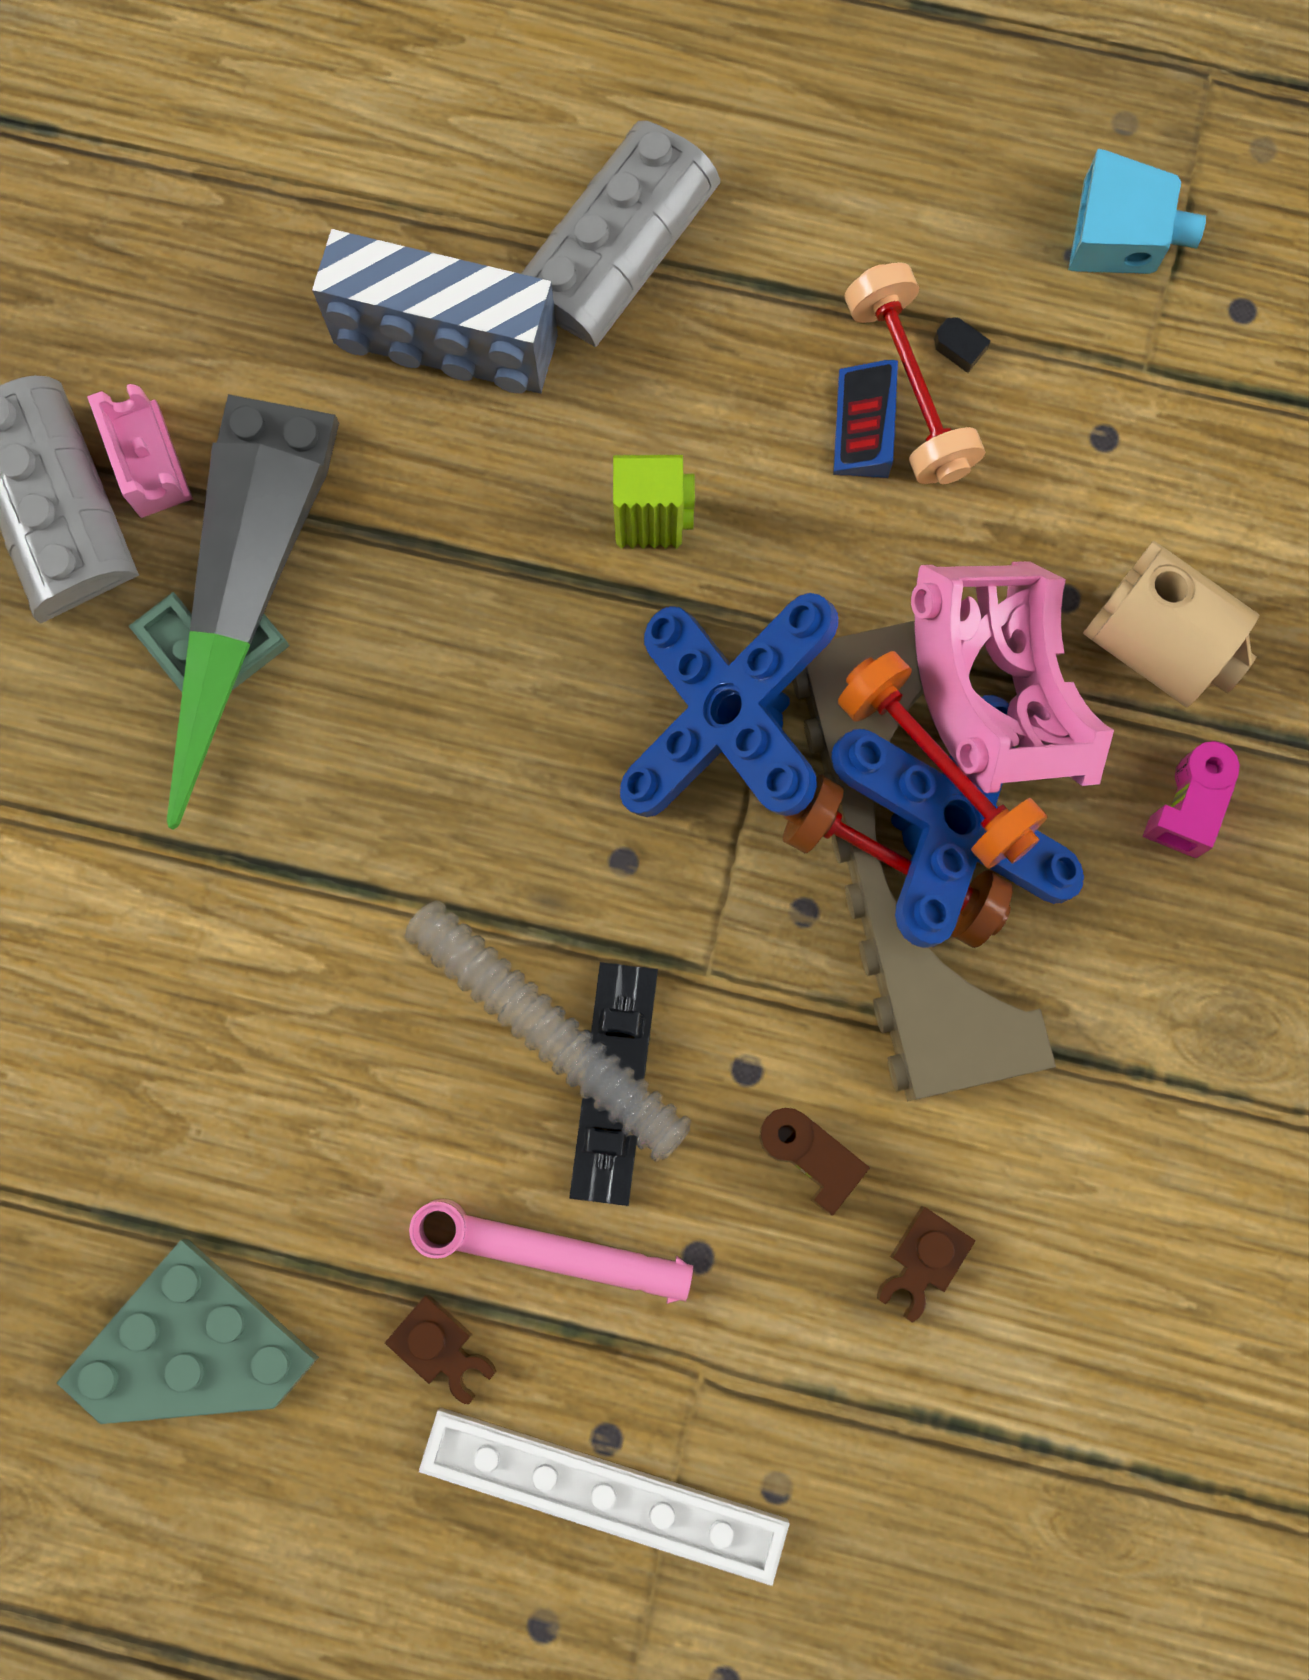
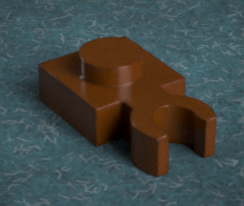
[877,1206,976,1323]
[385,1294,496,1405]

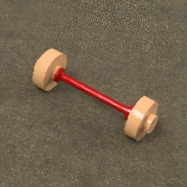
[844,262,986,484]

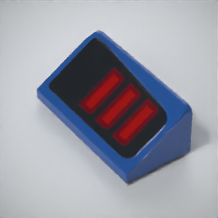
[833,360,898,478]

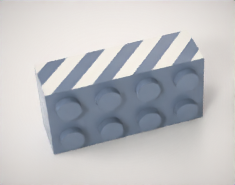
[312,229,558,394]

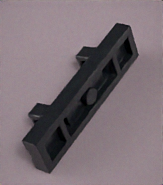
[569,962,658,1206]

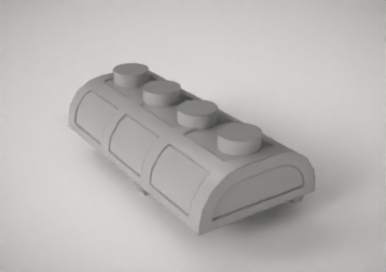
[521,121,721,347]
[0,375,139,623]

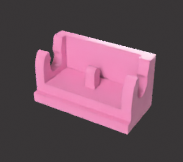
[87,384,193,518]

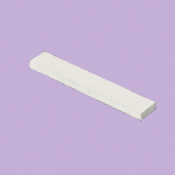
[419,1407,790,1586]

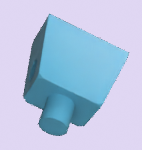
[1068,149,1206,274]

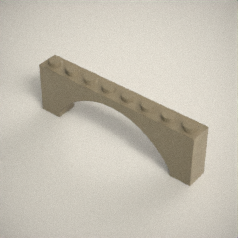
[792,621,1056,1102]

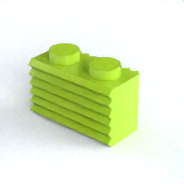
[613,455,695,549]

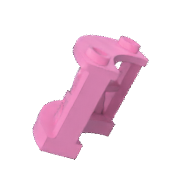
[911,561,1114,793]

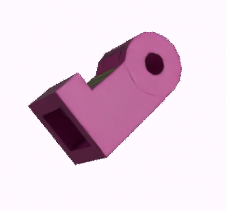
[1142,741,1240,858]

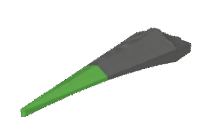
[167,394,339,830]

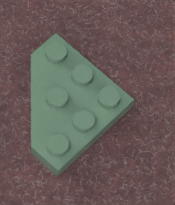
[57,1239,319,1424]

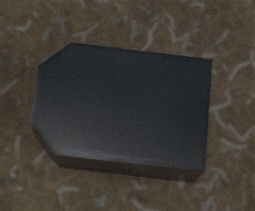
[934,317,991,373]

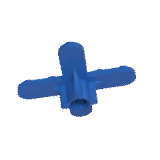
[620,593,838,817]
[831,695,1084,948]

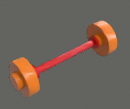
[838,651,1048,869]

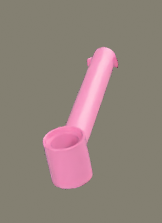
[409,1199,693,1304]

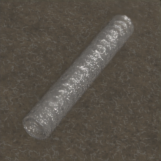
[404,900,691,1162]

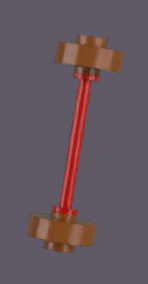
[783,775,1013,948]

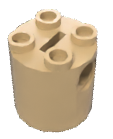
[1083,541,1260,708]

